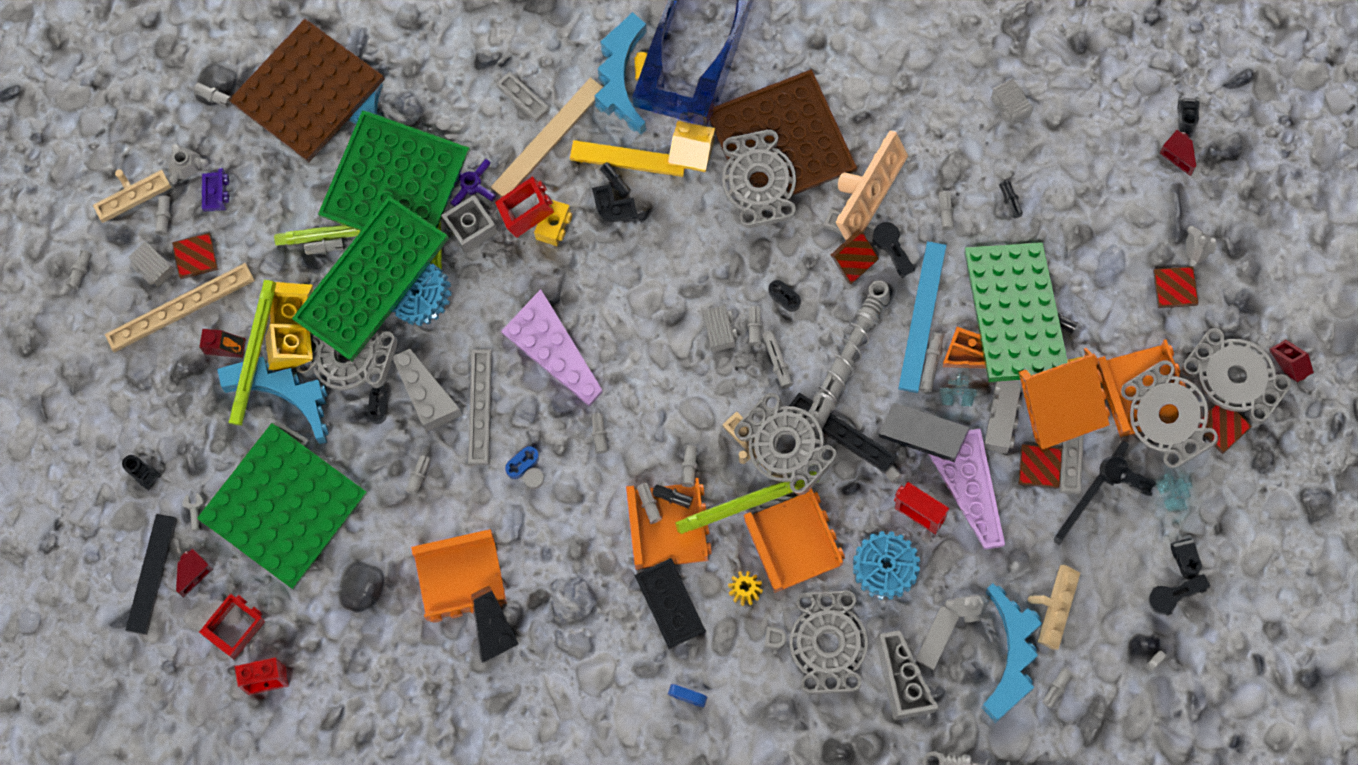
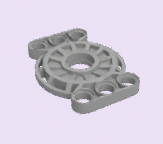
[722,130,796,228]
[1182,328,1291,424]
[296,331,398,391]
[1121,360,1219,469]
[734,393,838,495]
[789,591,868,694]

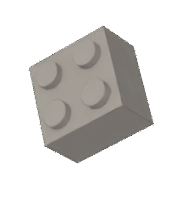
[441,195,497,253]

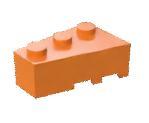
[943,327,986,369]

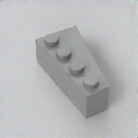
[875,631,939,720]

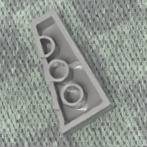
[393,349,462,432]
[984,380,1023,454]

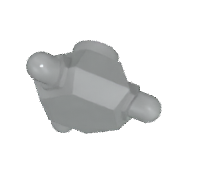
[168,144,209,185]
[1186,226,1216,269]
[945,595,991,622]

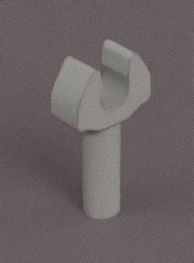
[183,493,205,531]

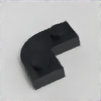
[592,184,638,222]

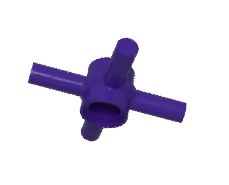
[450,159,496,207]

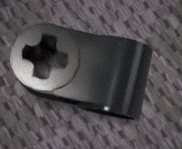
[1177,96,1200,134]
[122,455,162,491]
[1170,537,1202,579]

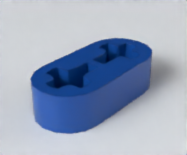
[505,447,539,479]
[667,684,708,707]

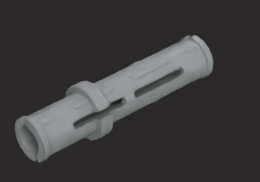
[762,330,793,389]
[919,332,944,393]

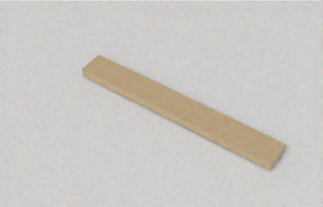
[491,78,603,197]
[105,263,255,353]

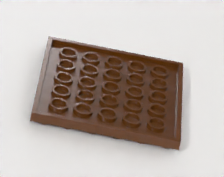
[229,18,385,163]
[706,69,857,199]

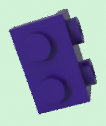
[202,168,230,212]

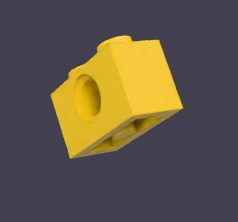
[534,200,573,247]

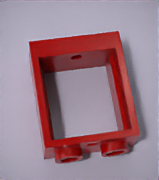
[495,176,554,238]
[894,482,949,535]
[199,593,266,660]
[235,657,289,695]

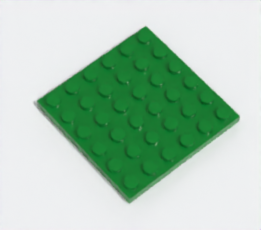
[318,110,470,231]
[197,423,367,590]

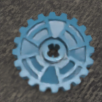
[392,264,452,326]
[853,531,920,600]

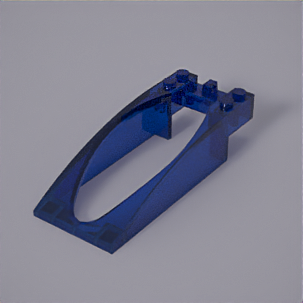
[632,0,753,127]

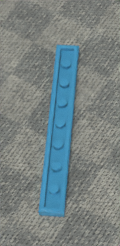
[898,241,946,393]

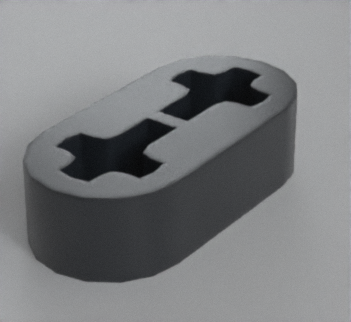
[768,280,801,312]
[367,386,389,424]

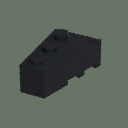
[471,585,519,663]

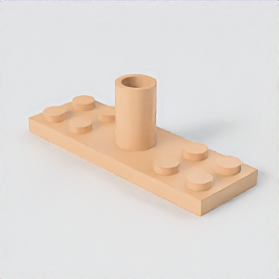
[836,131,908,240]

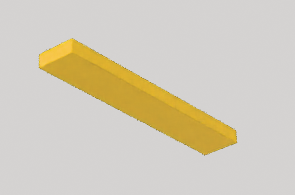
[570,140,685,177]

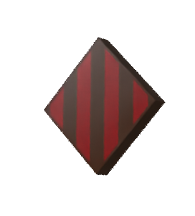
[830,229,879,284]
[172,233,219,279]
[1153,267,1199,309]
[1199,400,1252,454]
[1018,444,1062,489]

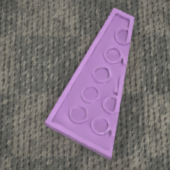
[501,289,603,407]
[928,429,1005,550]

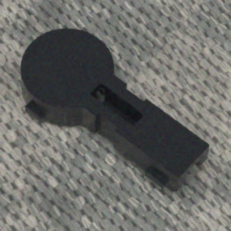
[872,222,915,278]
[1100,455,1157,496]
[1148,574,1211,616]

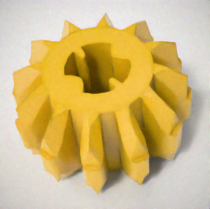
[728,571,763,606]

